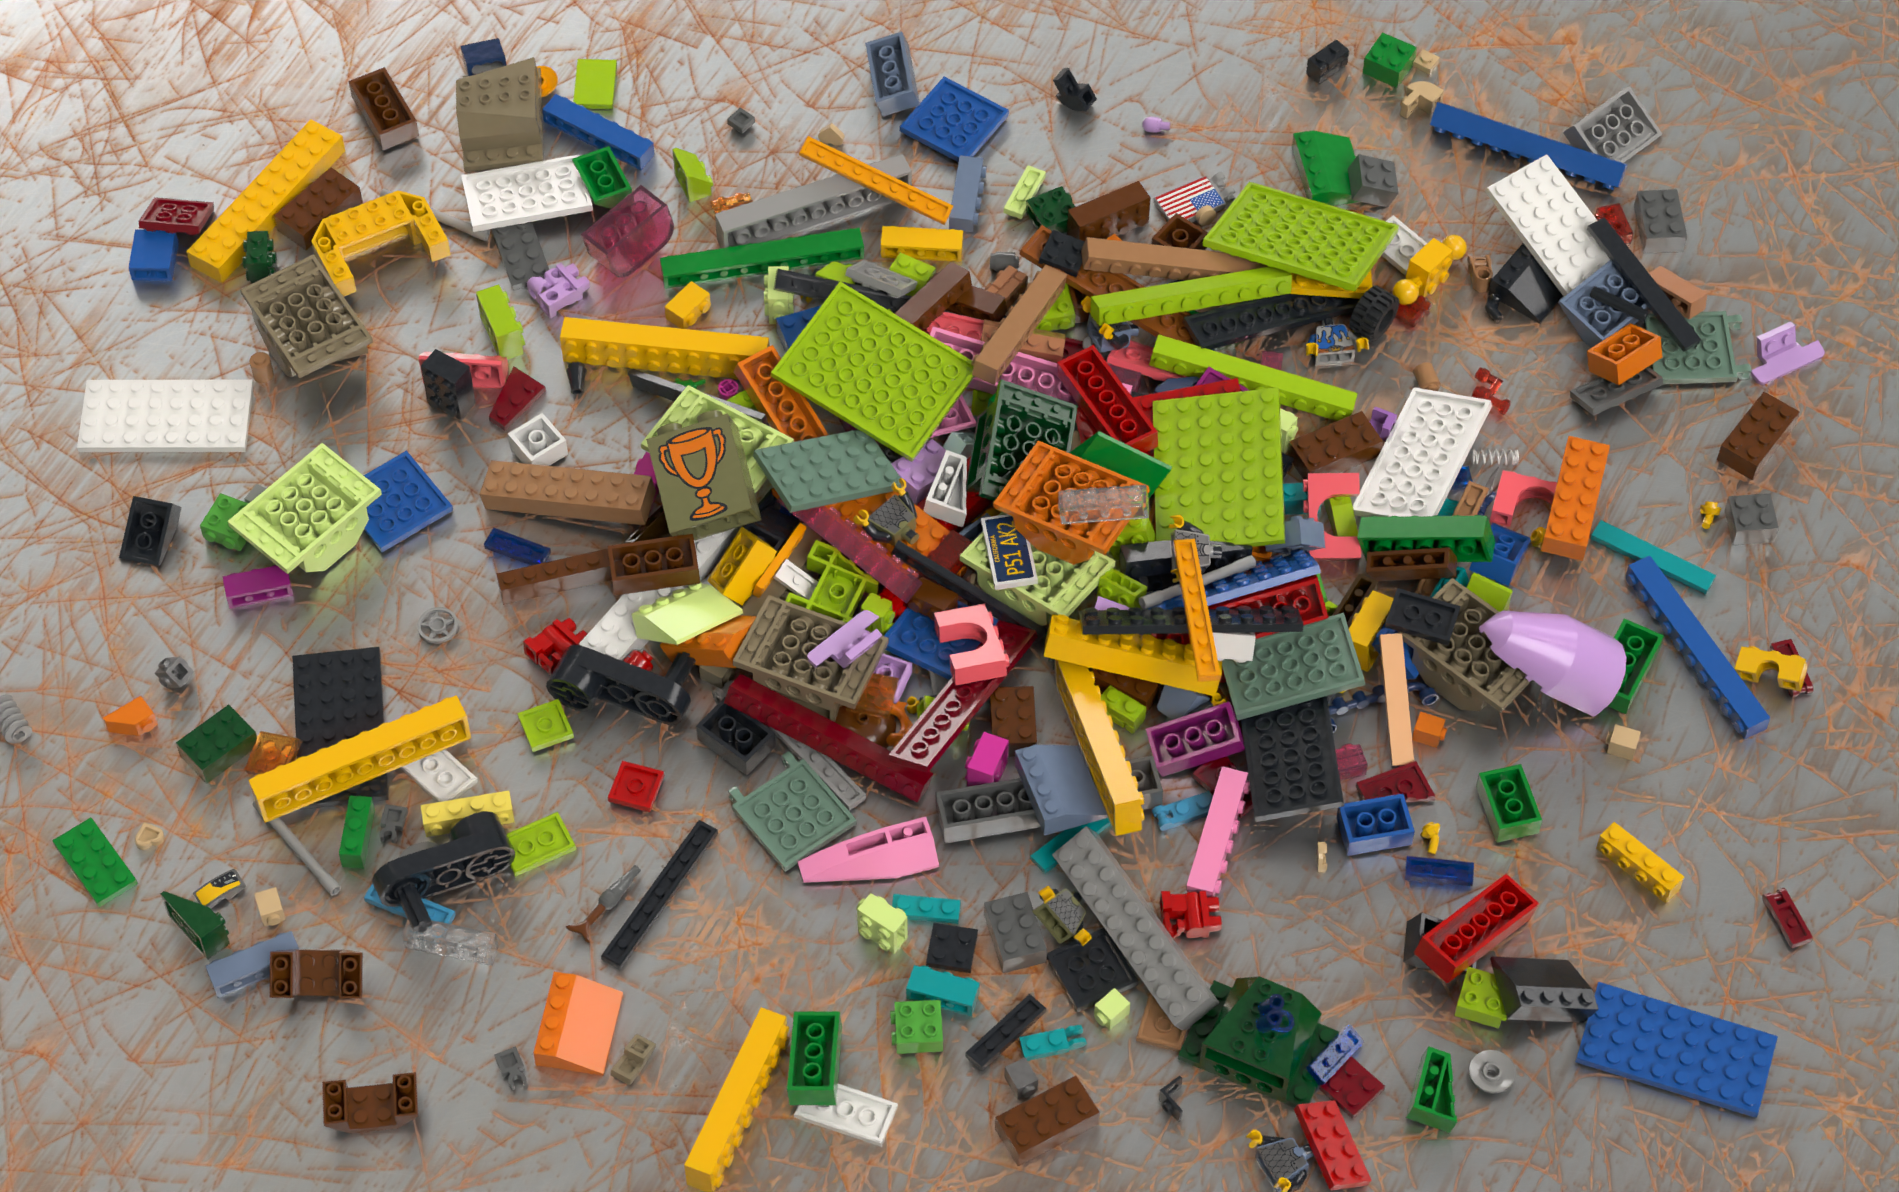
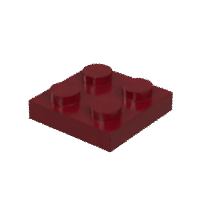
[1319,1056,1385,1119]

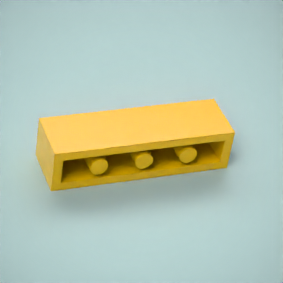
[881,226,963,262]

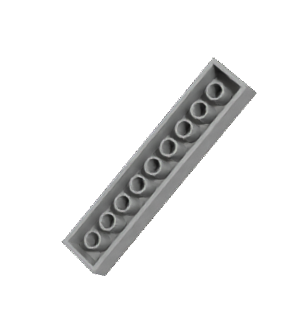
[715,154,912,248]
[1053,826,1220,1030]

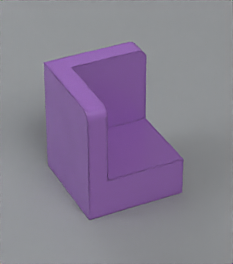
[1370,407,1397,441]

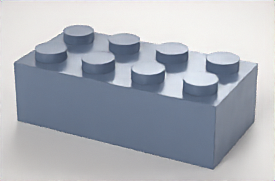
[865,31,920,116]

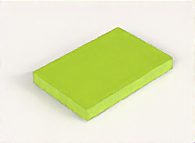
[573,59,617,109]
[507,812,577,877]

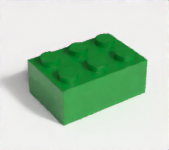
[1476,764,1542,843]

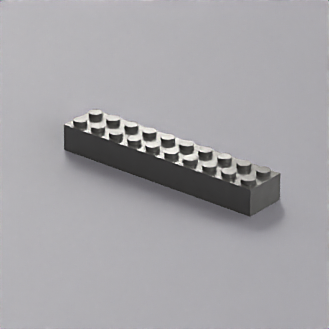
[935,756,1163,844]

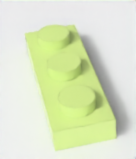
[1004,166,1046,219]

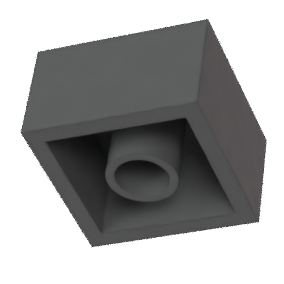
[1348,154,1399,208]
[1724,493,1779,545]

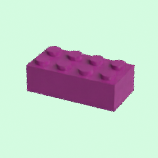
[1146,702,1245,777]

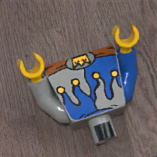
[1305,318,1369,366]

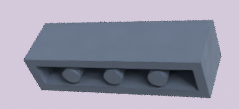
[949,155,987,233]
[205,931,299,998]

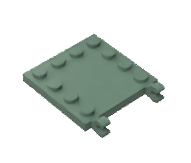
[1644,311,1751,384]
[728,751,857,872]

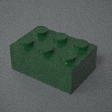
[176,704,259,784]

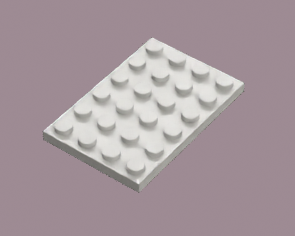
[461,155,593,232]

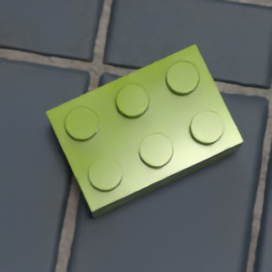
[476,284,525,360]

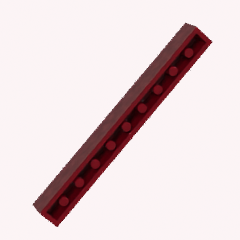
[724,674,934,803]

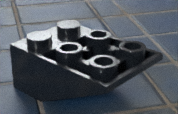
[744,505,804,567]

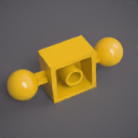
[1393,235,1467,305]

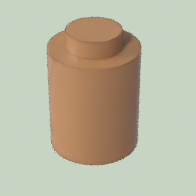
[250,352,274,383]
[1413,362,1441,391]

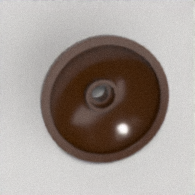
[835,698,896,748]

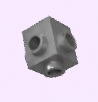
[154,656,194,688]

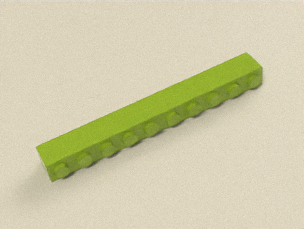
[1090,267,1292,326]
[1149,334,1358,421]

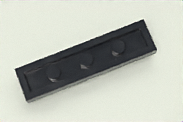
[965,994,1046,1071]

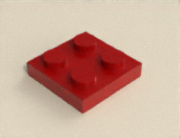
[608,761,665,812]

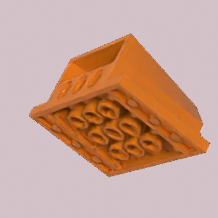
[993,441,1150,565]

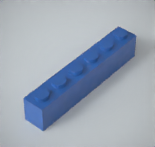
[542,94,655,171]

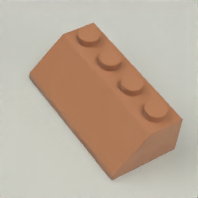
[980,319,1065,363]

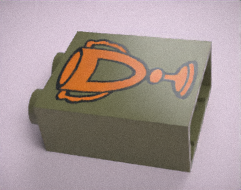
[646,410,762,541]

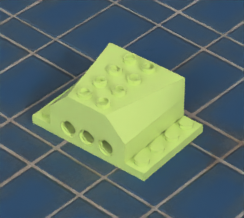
[641,385,794,494]
[227,443,382,574]
[960,512,1115,626]

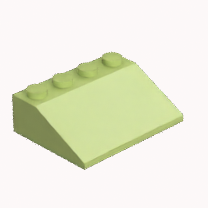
[631,582,743,645]

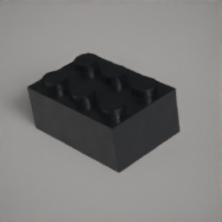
[421,349,476,420]
[696,697,776,775]

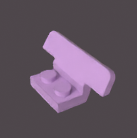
[1751,322,1825,385]
[807,610,882,668]

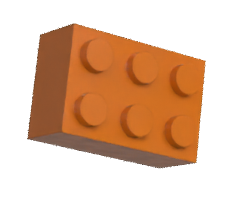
[1587,323,1662,385]

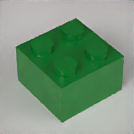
[1362,32,1417,88]

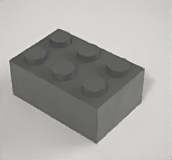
[1634,189,1687,254]
[984,892,1047,973]

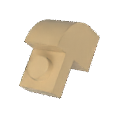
[1400,81,1444,119]

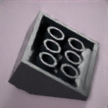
[1488,243,1563,324]
[1490,956,1598,1023]

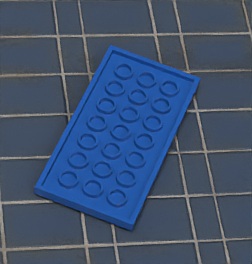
[1146,549,1321,610]
[1575,982,1778,1118]

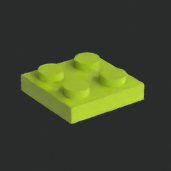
[517,699,574,752]

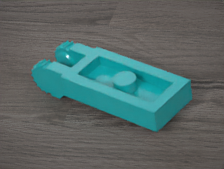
[1019,1025,1087,1061]

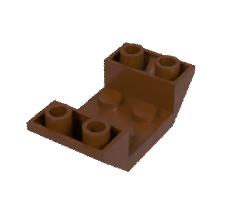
[270,949,363,999]
[322,1072,418,1134]

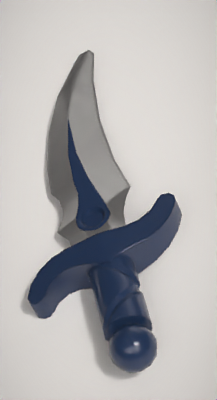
[1477,467,1499,516]

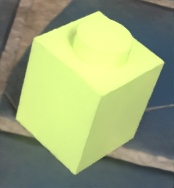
[1094,988,1131,1030]

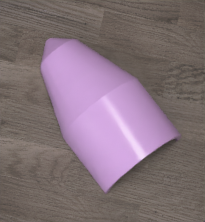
[1479,611,1626,717]

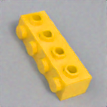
[1596,822,1684,903]

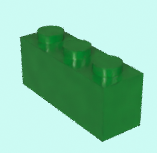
[339,796,375,869]

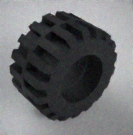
[1349,285,1399,342]

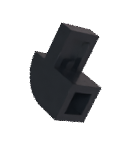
[1053,68,1097,111]

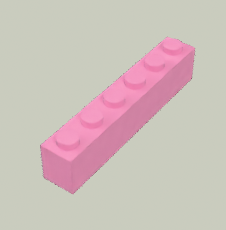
[1186,767,1250,897]

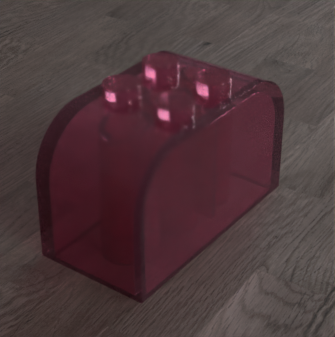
[581,185,674,278]

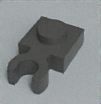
[379,804,408,844]
[494,1046,527,1090]

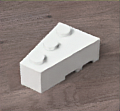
[923,450,967,527]

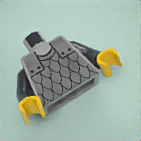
[1169,515,1222,583]

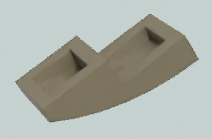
[611,1034,656,1085]

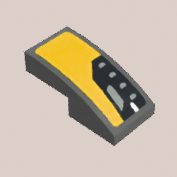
[193,869,246,909]

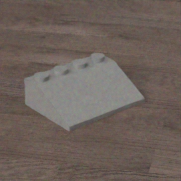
[1563,86,1662,163]

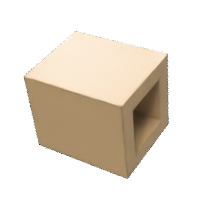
[1605,724,1641,760]
[254,887,286,927]

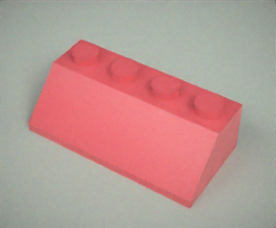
[419,351,509,389]

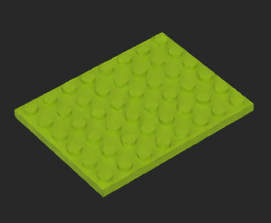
[1203,181,1399,292]
[771,281,975,462]
[1153,387,1285,547]

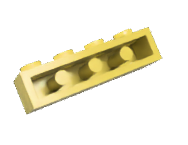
[421,790,515,837]

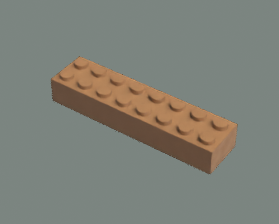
[479,460,656,525]

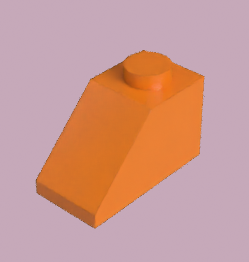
[103,696,158,736]

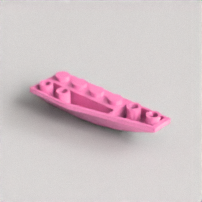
[797,817,939,883]

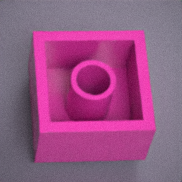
[965,732,1009,787]

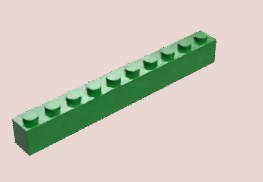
[660,227,864,289]

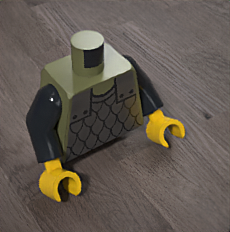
[853,478,919,546]
[1032,886,1092,946]

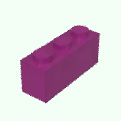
[222,565,293,609]

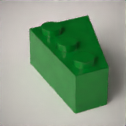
[1406,1046,1457,1133]

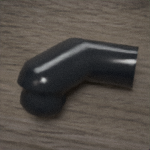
[1485,293,1504,323]

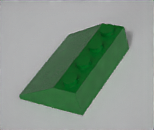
[1292,130,1360,206]
[1070,431,1172,502]

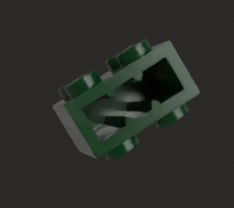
[1026,186,1076,233]
[243,231,277,284]

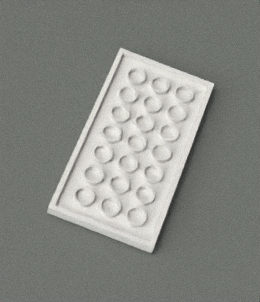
[1485,155,1611,297]
[77,379,254,452]
[1353,387,1492,517]

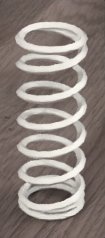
[1471,448,1519,466]

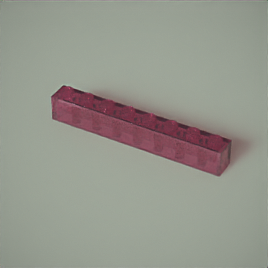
[777,497,923,603]

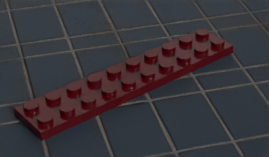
[889,620,1037,773]

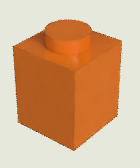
[1412,711,1447,748]

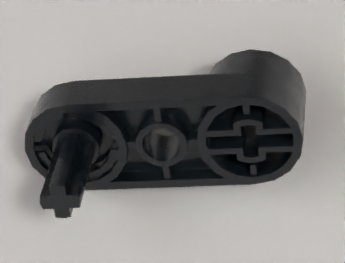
[546,645,696,725]
[372,811,516,933]

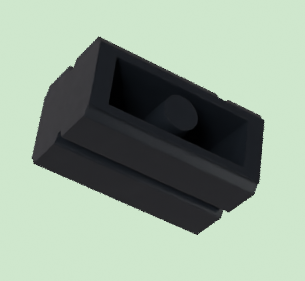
[1306,39,1349,84]

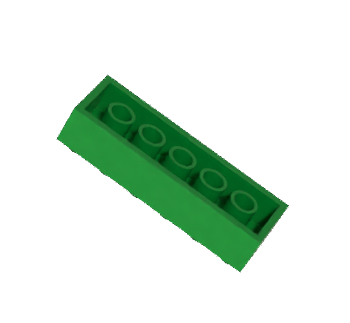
[1357,515,1495,562]

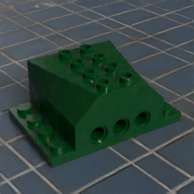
[966,379,1078,501]
[1178,976,1341,1108]

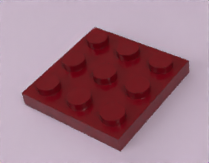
[138,197,214,235]

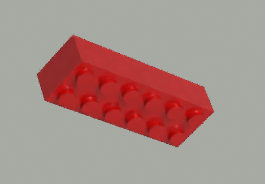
[1057,345,1158,453]
[1414,874,1540,983]

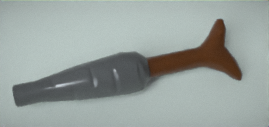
[566,865,641,943]

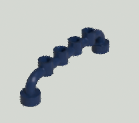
[1329,682,1438,733]

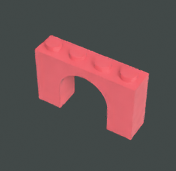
[1490,470,1557,527]
[1303,473,1361,561]
[934,604,1010,685]

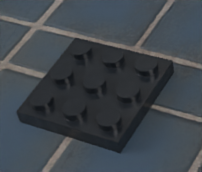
[1047,928,1138,1012]

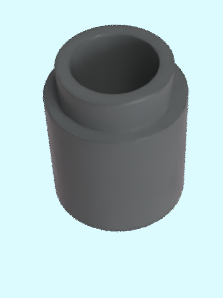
[990,251,1019,272]

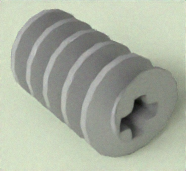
[0,694,32,744]

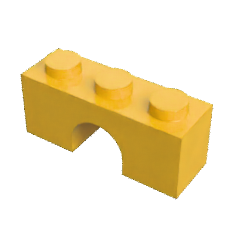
[1735,646,1808,692]

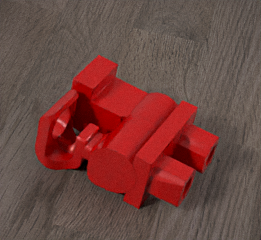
[523,617,587,676]
[1159,891,1222,939]

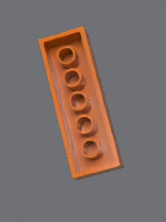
[734,345,829,442]
[1541,436,1610,561]

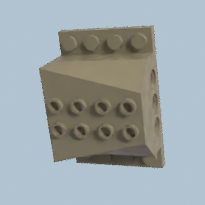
[456,57,544,172]
[240,254,373,379]
[1398,578,1531,713]
[733,595,889,722]

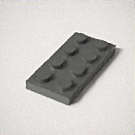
[491,222,549,291]
[1570,367,1663,415]

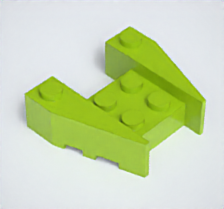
[785,540,879,623]

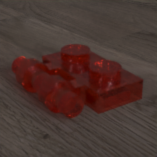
[1389,291,1433,328]

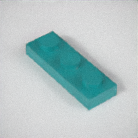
[892,894,961,924]

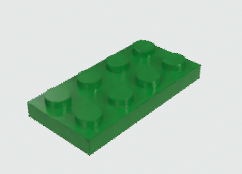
[52,817,138,908]

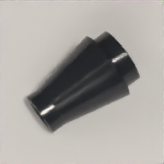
[566,362,587,395]

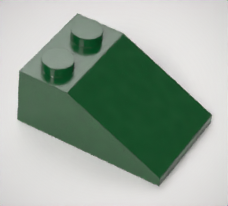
[160,891,230,960]

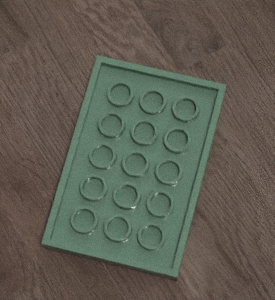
[753,430,901,513]
[1222,613,1366,720]

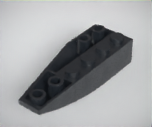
[1119,540,1252,592]

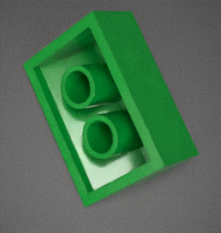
[572,146,633,210]

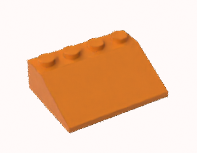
[660,615,757,668]
[533,971,623,1076]

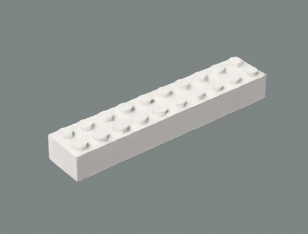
[579,527,741,661]

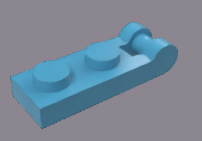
[1152,791,1212,831]

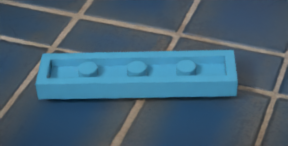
[364,883,456,933]

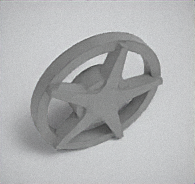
[417,607,458,644]

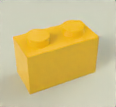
[664,281,711,329]

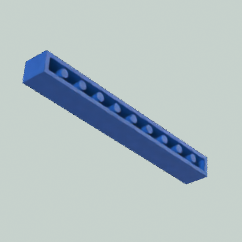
[1430,102,1628,190]
[1625,555,1770,739]

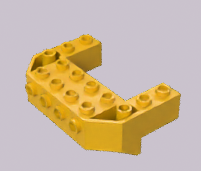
[311,191,451,297]

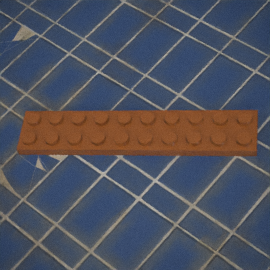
[1019,225,1196,345]

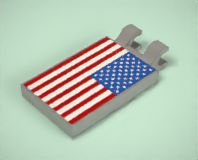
[1154,172,1235,222]

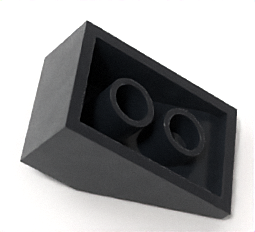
[119,496,182,566]
[1403,912,1477,975]

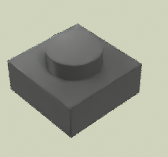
[727,108,755,134]

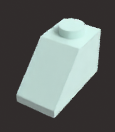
[943,432,975,459]

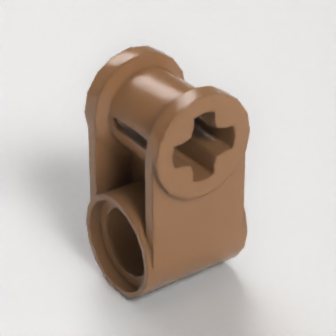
[1467,254,1493,293]

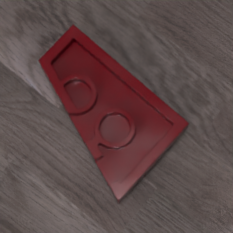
[489,366,546,431]
[1192,756,1253,818]
[1356,761,1436,802]

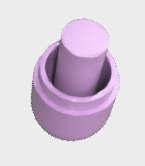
[1142,117,1170,133]

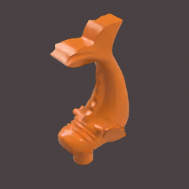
[881,701,913,748]

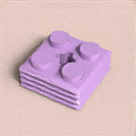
[863,653,912,704]

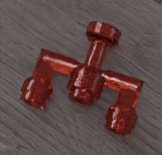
[1472,367,1511,416]

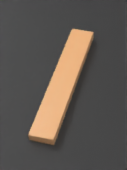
[1379,633,1414,766]

